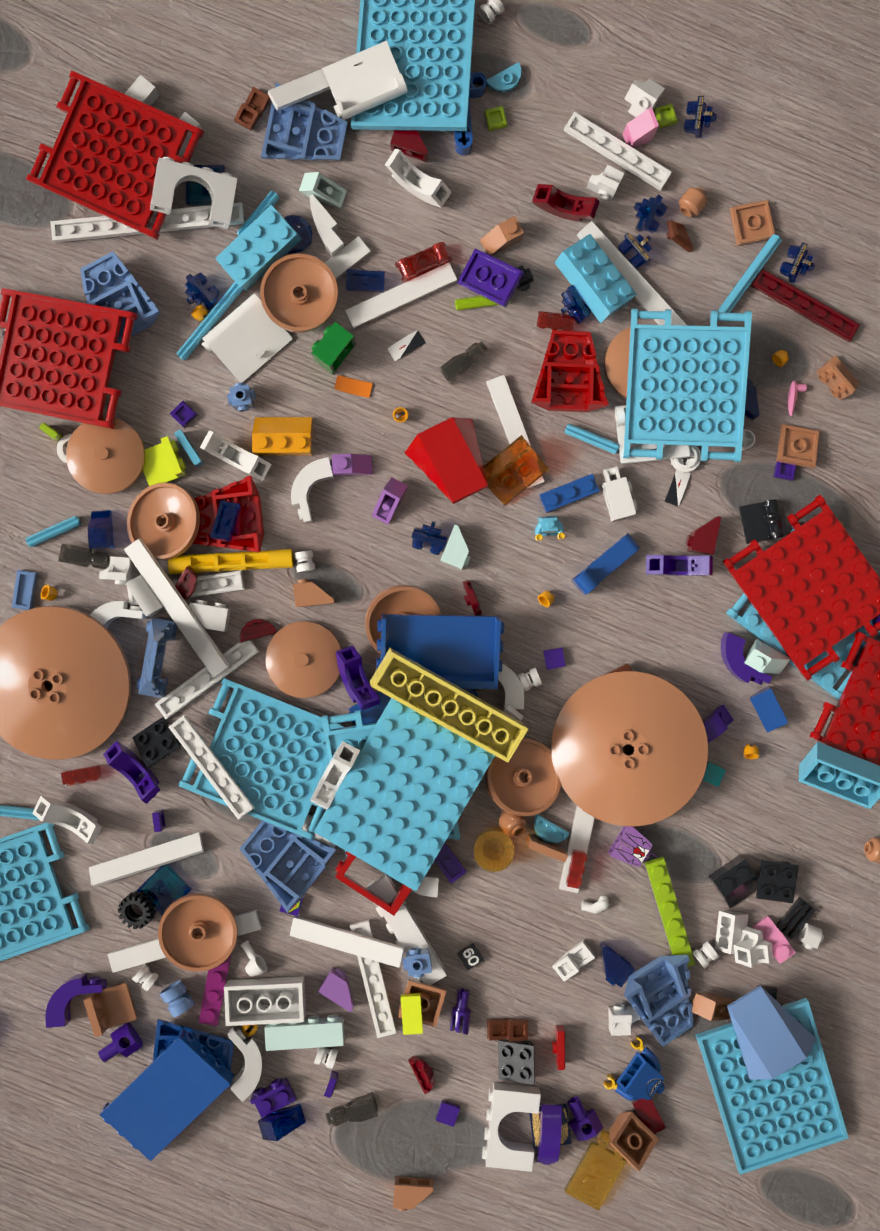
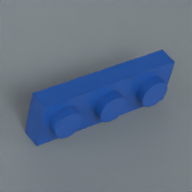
[539,473,599,513]

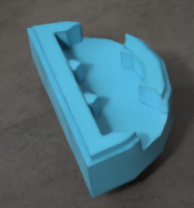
[486,62,521,93]
[534,814,570,844]

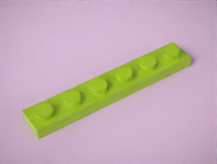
[644,857,696,967]

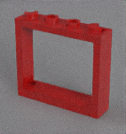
[335,851,412,916]

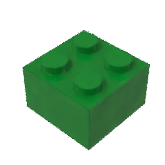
[311,322,356,375]

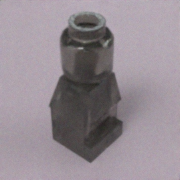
[440,341,488,385]
[58,544,111,570]
[326,1092,379,1126]

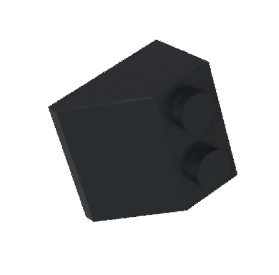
[708,855,758,908]

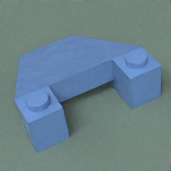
[137,618,177,698]

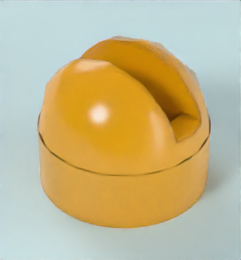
[191,304,208,321]
[772,350,789,367]
[392,407,408,423]
[41,585,58,601]
[538,590,555,607]
[743,744,759,760]
[242,1024,258,1037]

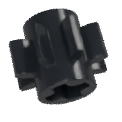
[516,265,534,291]

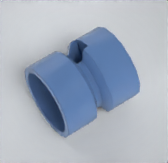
[159,980,195,1018]

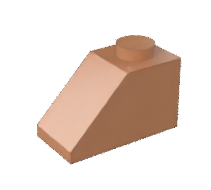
[480,216,524,256]
[293,579,335,607]
[692,992,735,1021]
[393,1176,433,1211]

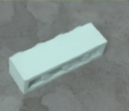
[265,1014,345,1051]

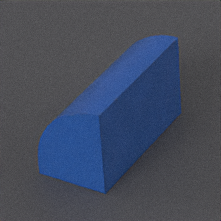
[750,686,788,733]

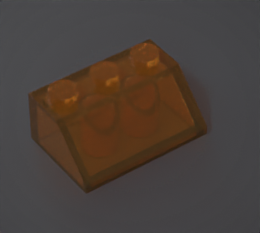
[484,435,550,506]

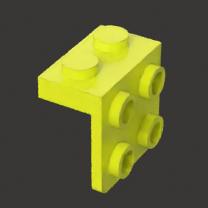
[143,436,186,486]

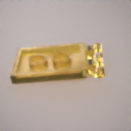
[564,1130,626,1211]

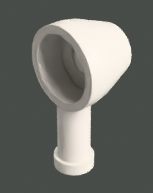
[240,940,267,977]

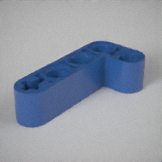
[454,72,487,156]
[571,533,640,595]

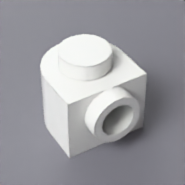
[797,923,824,951]

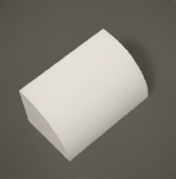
[125,575,164,617]
[715,911,748,954]

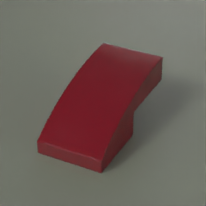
[632,1098,666,1134]

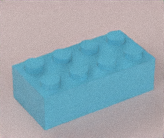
[215,205,302,292]
[554,234,637,323]
[798,742,880,809]

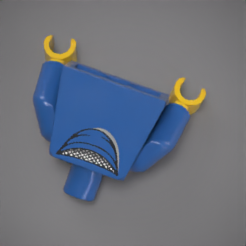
[604,1036,665,1101]

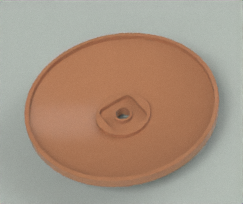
[0,606,131,760]
[551,671,708,827]

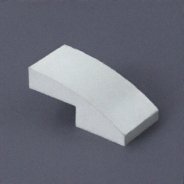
[552,940,595,982]

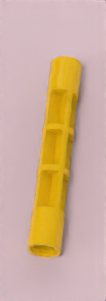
[168,549,294,575]

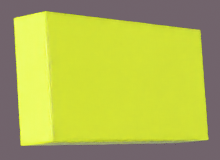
[401,993,423,1035]

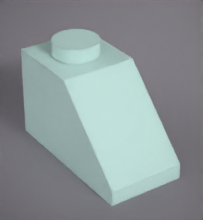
[299,172,347,209]
[440,525,471,570]
[745,639,790,674]

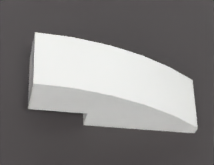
[309,194,344,257]

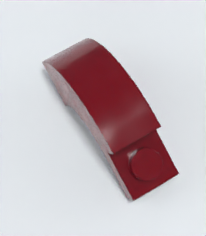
[532,184,600,222]

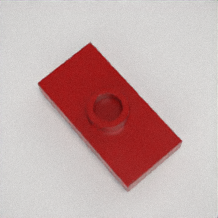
[552,1025,565,1070]

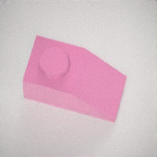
[623,108,659,148]
[752,916,796,964]

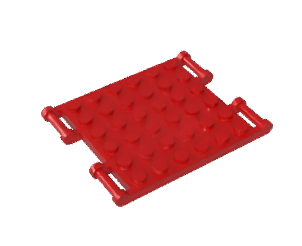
[25,71,204,240]
[0,288,138,430]
[722,494,880,681]
[809,631,880,766]

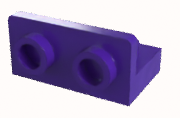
[250,1077,297,1118]

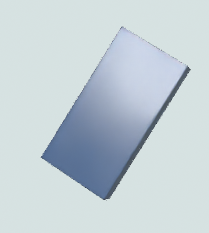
[11,570,38,610]

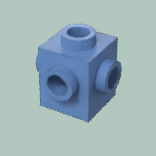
[227,383,256,412]
[402,947,432,978]

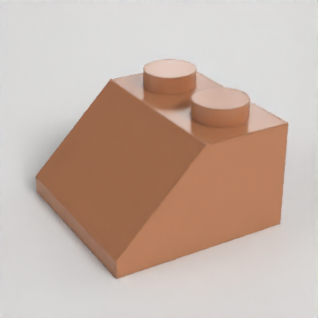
[398,979,447,1027]
[609,1112,659,1171]

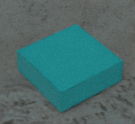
[702,761,726,787]

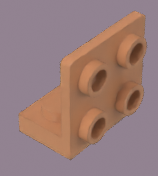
[816,355,860,400]
[83,982,137,1037]

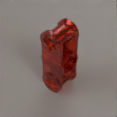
[394,242,453,283]

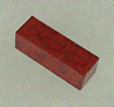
[537,311,574,331]
[61,765,102,786]
[566,849,587,889]

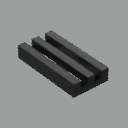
[776,897,816,940]

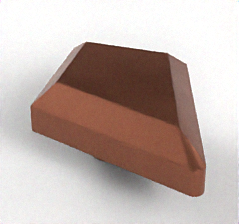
[666,220,693,252]

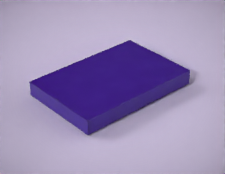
[457,249,524,308]

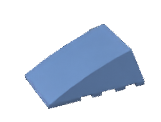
[260,82,347,161]
[80,251,160,343]
[239,820,336,913]
[624,955,693,1046]
[727,986,816,1080]

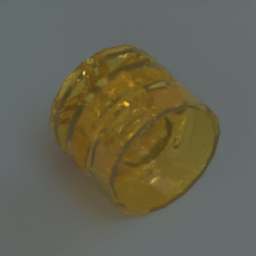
[474,828,514,872]

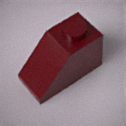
[390,130,428,162]
[686,516,721,556]

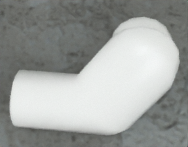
[581,896,609,914]

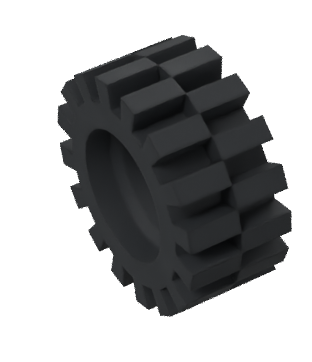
[118,890,157,929]

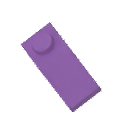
[332,454,373,477]
[371,477,408,525]
[318,967,354,1012]

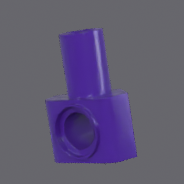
[98,1022,143,1063]
[567,1096,604,1141]

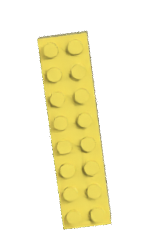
[370,648,528,762]

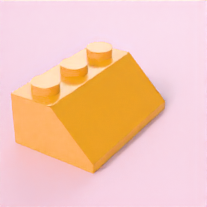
[252,417,313,456]

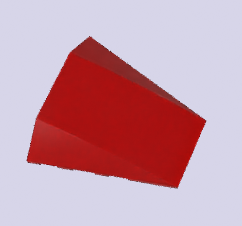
[531,330,609,412]
[404,417,488,504]
[192,475,264,552]

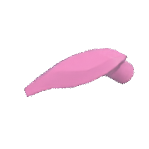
[788,380,807,416]

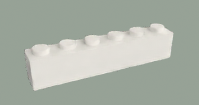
[367,874,447,985]

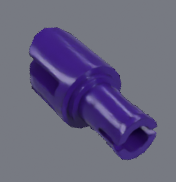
[450,988,471,1035]

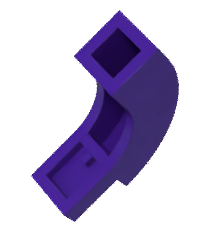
[103,741,160,804]
[45,973,107,1028]

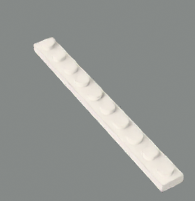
[50,202,245,243]

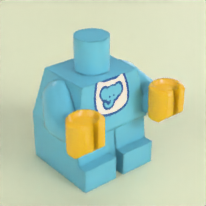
[535,516,565,541]

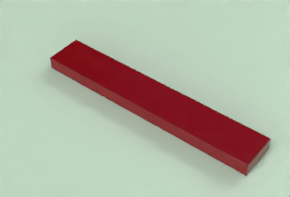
[751,268,860,342]

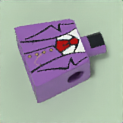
[608,826,657,868]

